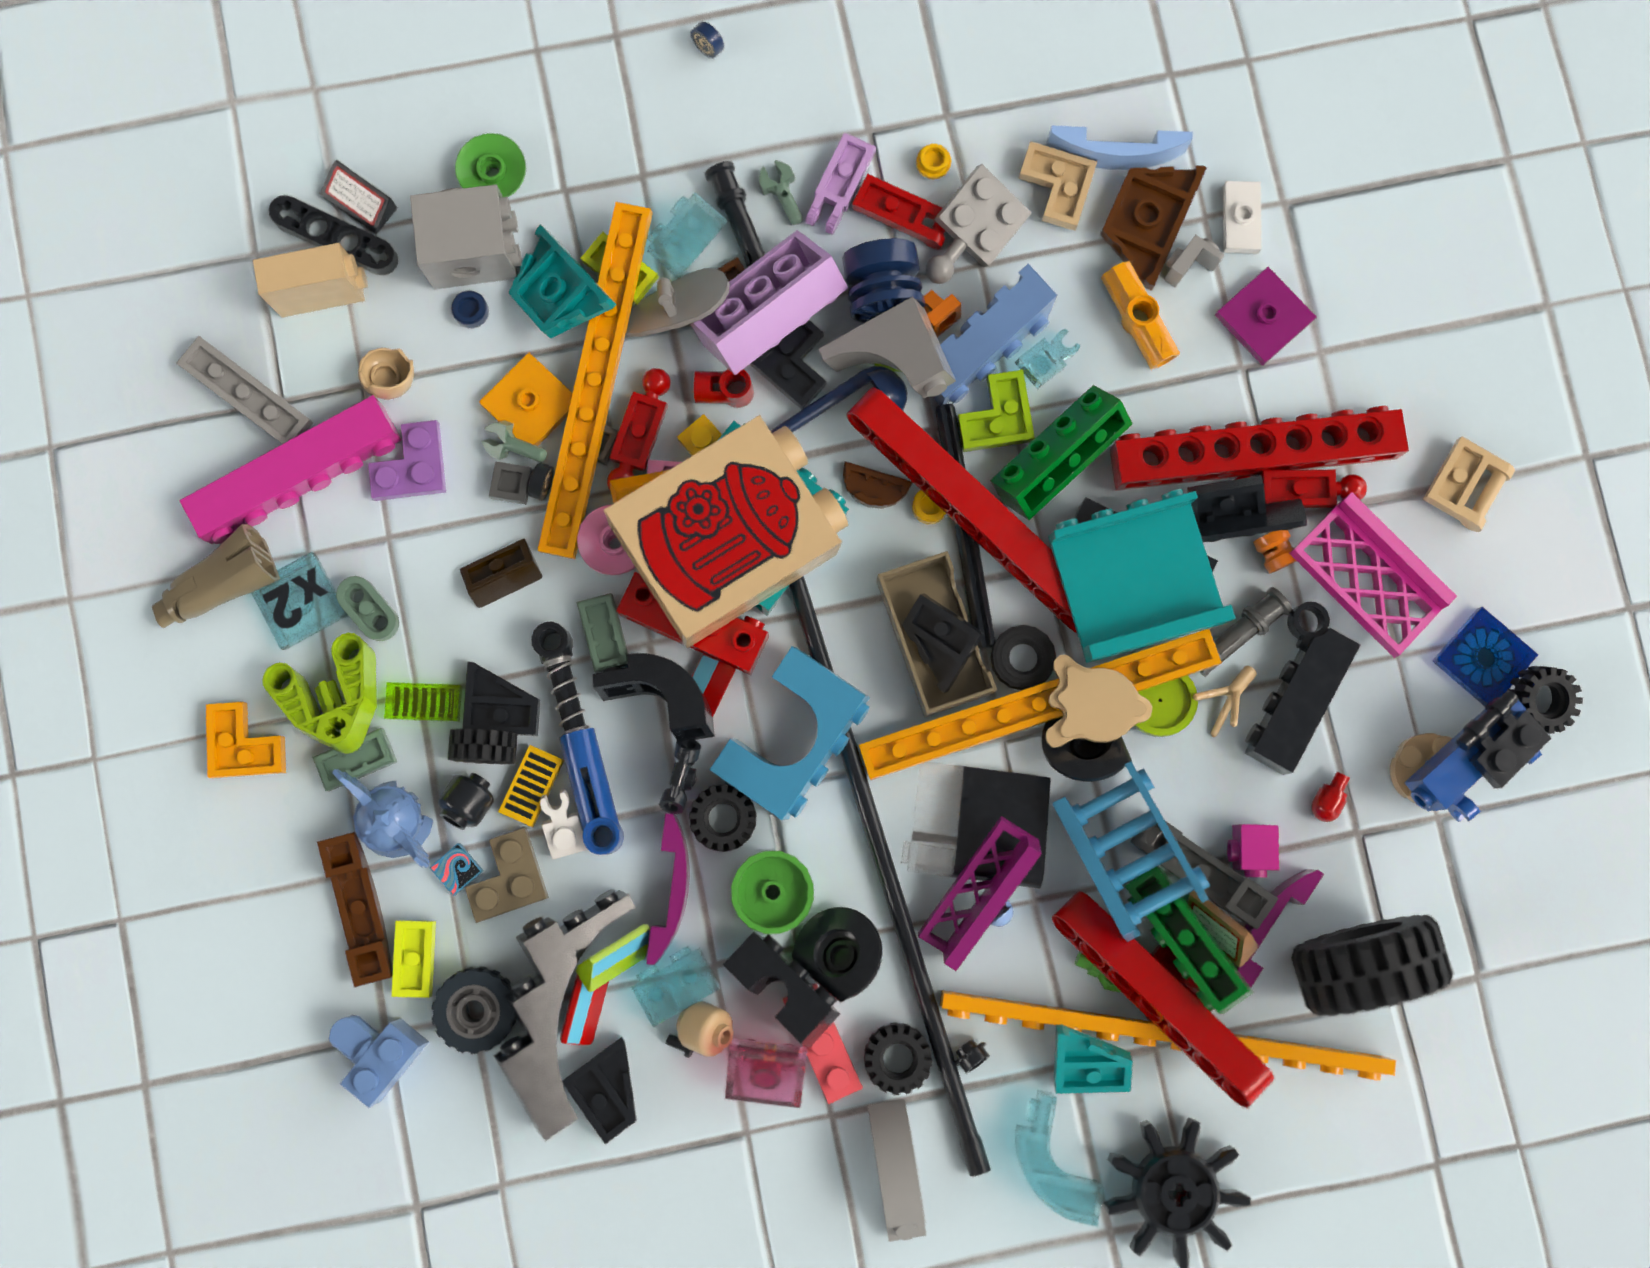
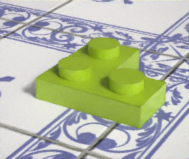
[957,370,1035,452]

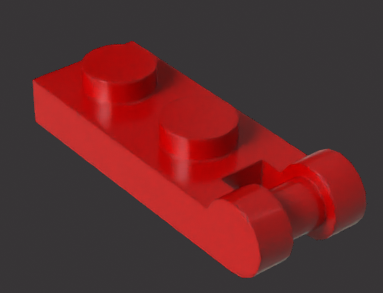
[852,173,946,250]

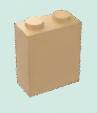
[253,243,368,318]

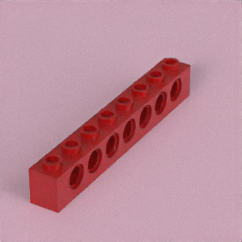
[1110,406,1409,491]

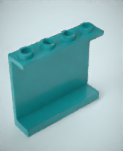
[1048,489,1236,663]

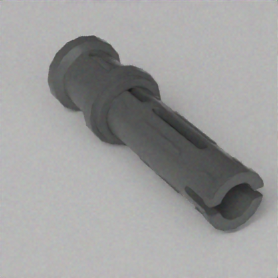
[1200,587,1293,677]

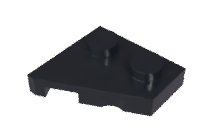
[902,593,984,693]
[462,661,541,736]
[562,1037,637,1144]

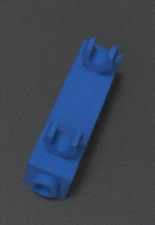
[1404,700,1542,822]

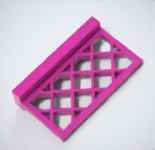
[1289,492,1457,658]

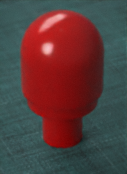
[1311,772,1350,822]

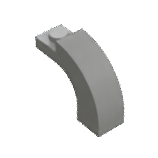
[867,1099,926,1242]

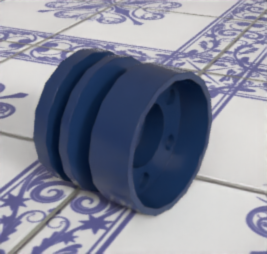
[842,238,925,323]

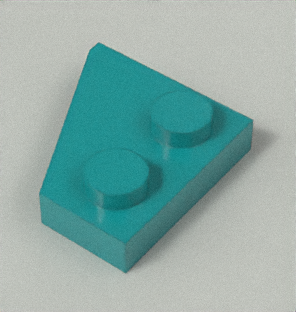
[1054,1025,1133,1094]

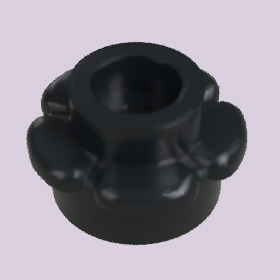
[955,1039,990,1074]

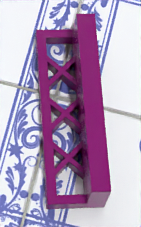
[918,816,1042,971]

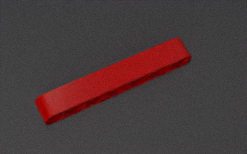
[1052,891,1275,1108]

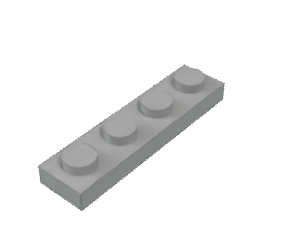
[176,336,313,444]

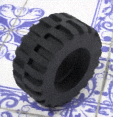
[1291,915,1454,1016]

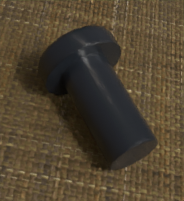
[665,1034,694,1058]

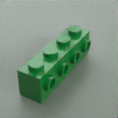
[990,385,1133,520]
[1125,866,1254,1014]

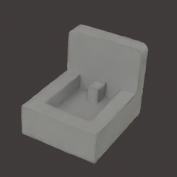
[1164,234,1224,288]

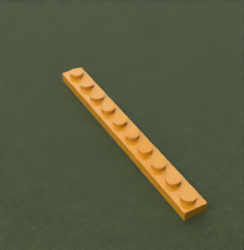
[537,202,653,560]
[859,628,1222,780]

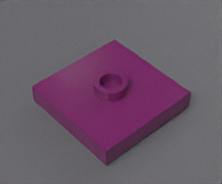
[1214,266,1317,366]

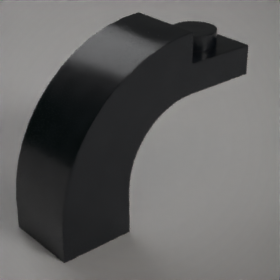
[592,653,715,740]

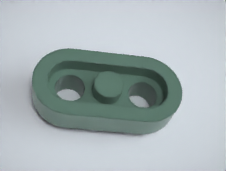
[336,576,399,641]

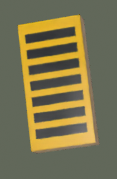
[498,745,564,827]

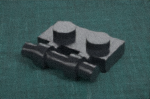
[1456,690,1551,789]

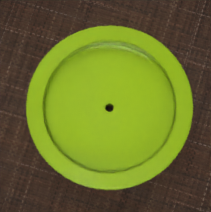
[1134,676,1198,737]

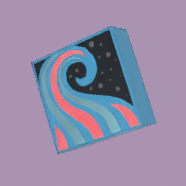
[430,843,484,896]

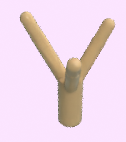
[1193,666,1257,737]

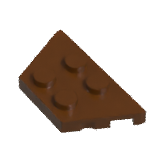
[1100,165,1207,291]

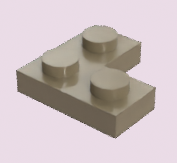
[465,828,549,923]

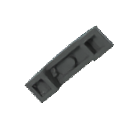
[1130,821,1279,930]

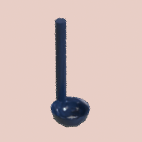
[770,366,907,433]

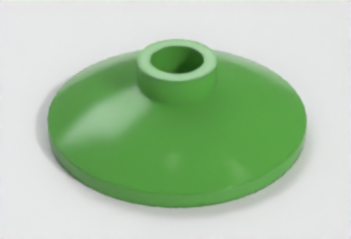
[455,133,526,197]

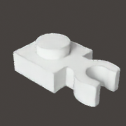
[540,789,588,860]

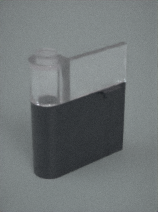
[901,762,1051,889]

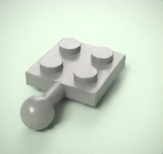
[926,164,1031,284]

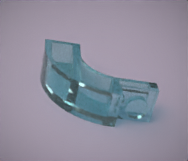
[1015,1090,1104,1227]

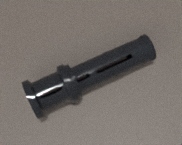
[704,161,765,268]

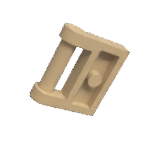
[1423,436,1515,532]

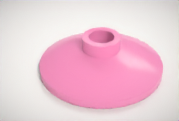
[577,504,636,575]

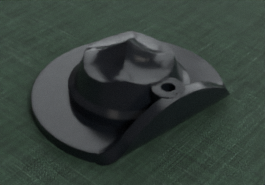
[1041,717,1132,782]
[792,907,882,1003]

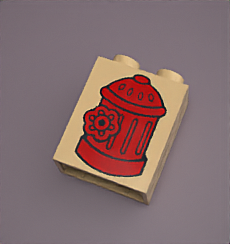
[604,415,848,648]

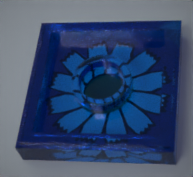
[1432,606,1539,707]

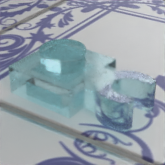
[1015,329,1080,390]

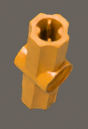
[1101,261,1180,370]

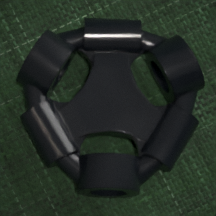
[659,738,701,815]

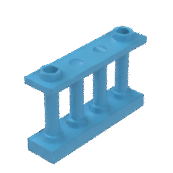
[1052,761,1210,942]

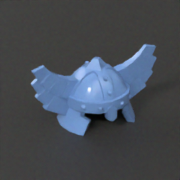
[332,769,433,868]

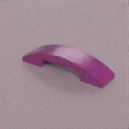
[646,813,690,965]
[1232,869,1324,987]

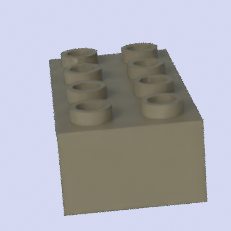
[876,551,997,718]

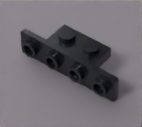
[1187,475,1307,542]

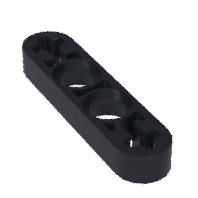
[268,195,398,275]

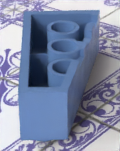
[933,263,1057,405]

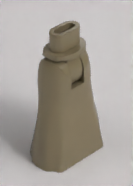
[152,523,280,628]

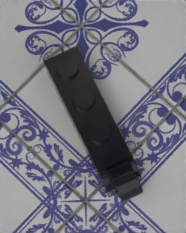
[1245,602,1361,775]

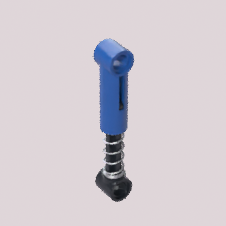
[531,621,624,855]

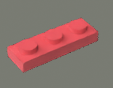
[782,983,863,1104]

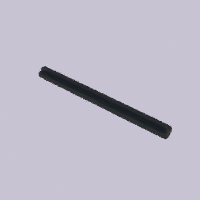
[935,404,995,649]

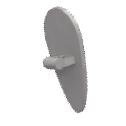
[625,268,730,337]

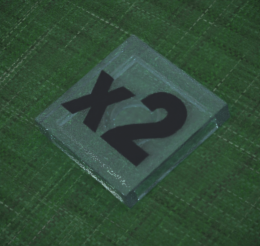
[251,551,348,650]

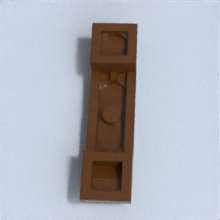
[317,832,392,987]

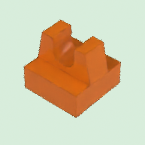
[924,290,961,337]

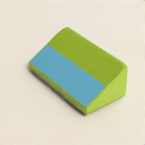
[575,924,650,992]

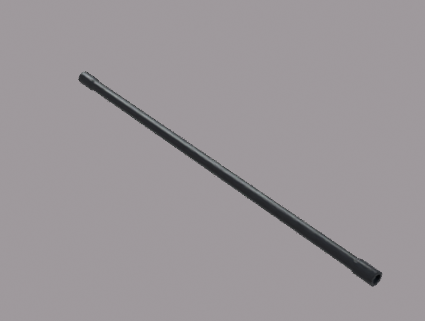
[788,576,991,1177]

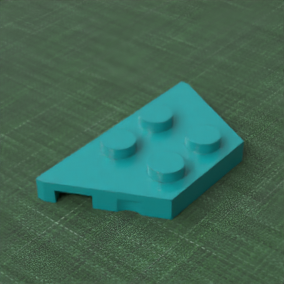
[509,224,617,338]

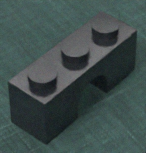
[723,931,840,1048]

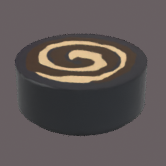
[527,462,554,501]

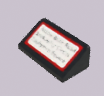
[320,160,397,235]

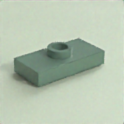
[576,593,629,673]
[312,728,397,792]

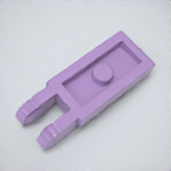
[805,132,876,235]

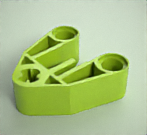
[262,632,377,754]

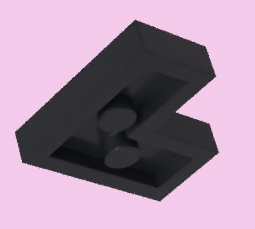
[750,320,827,410]

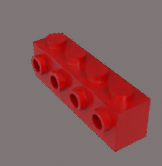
[616,572,769,676]

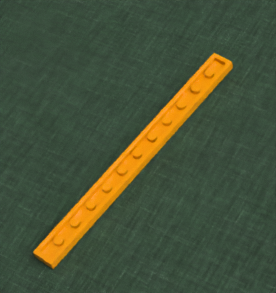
[939,990,1396,1080]

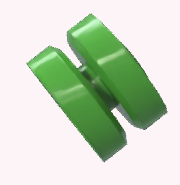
[731,851,814,934]

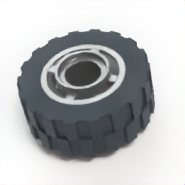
[431,966,517,1054]

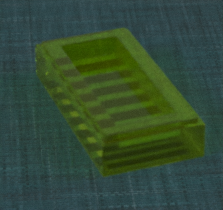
[384,682,462,722]

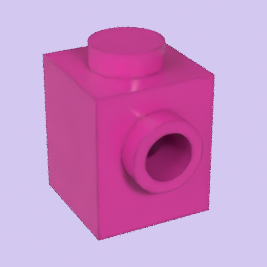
[1227,824,1279,878]

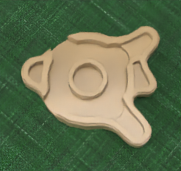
[1045,655,1152,748]

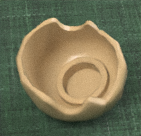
[358,348,414,400]

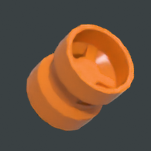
[1253,530,1296,574]

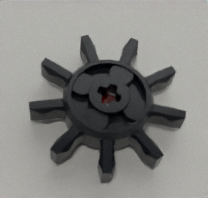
[1103,1117,1251,1268]

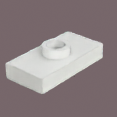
[1223,181,1261,254]

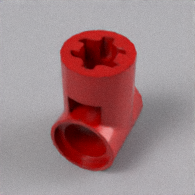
[694,369,754,408]

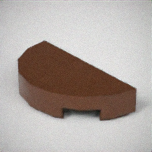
[843,461,913,509]

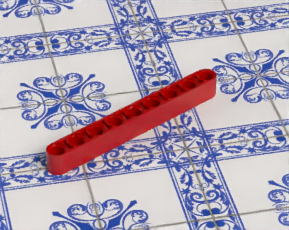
[846,387,1077,633]

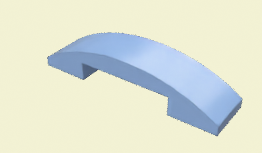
[1047,125,1193,170]

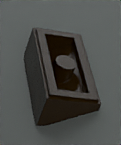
[459,538,543,608]

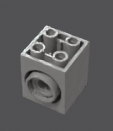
[410,184,522,289]

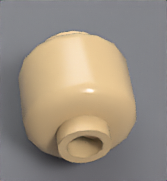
[676,1001,733,1057]

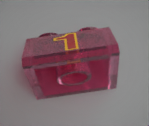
[725,1038,808,1108]

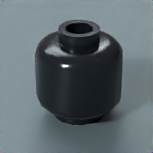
[438,773,494,830]

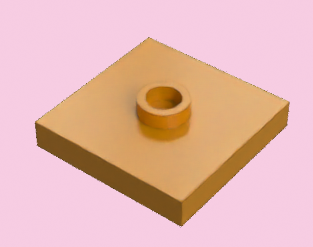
[479,352,573,446]

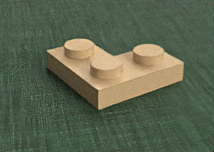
[1018,141,1097,231]

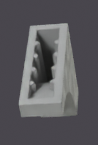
[819,296,956,398]

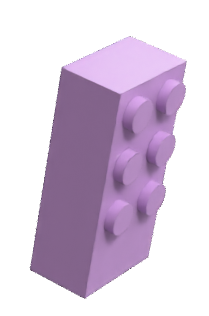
[690,230,848,375]

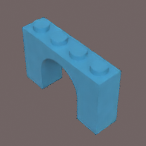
[709,646,870,820]

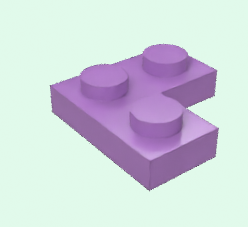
[368,420,446,501]

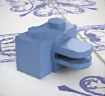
[329,1015,429,1108]

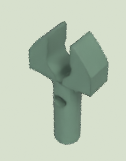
[759,160,803,225]
[481,420,547,462]

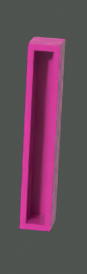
[179,395,402,544]

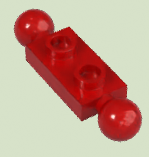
[607,368,671,491]
[1234,470,1367,508]

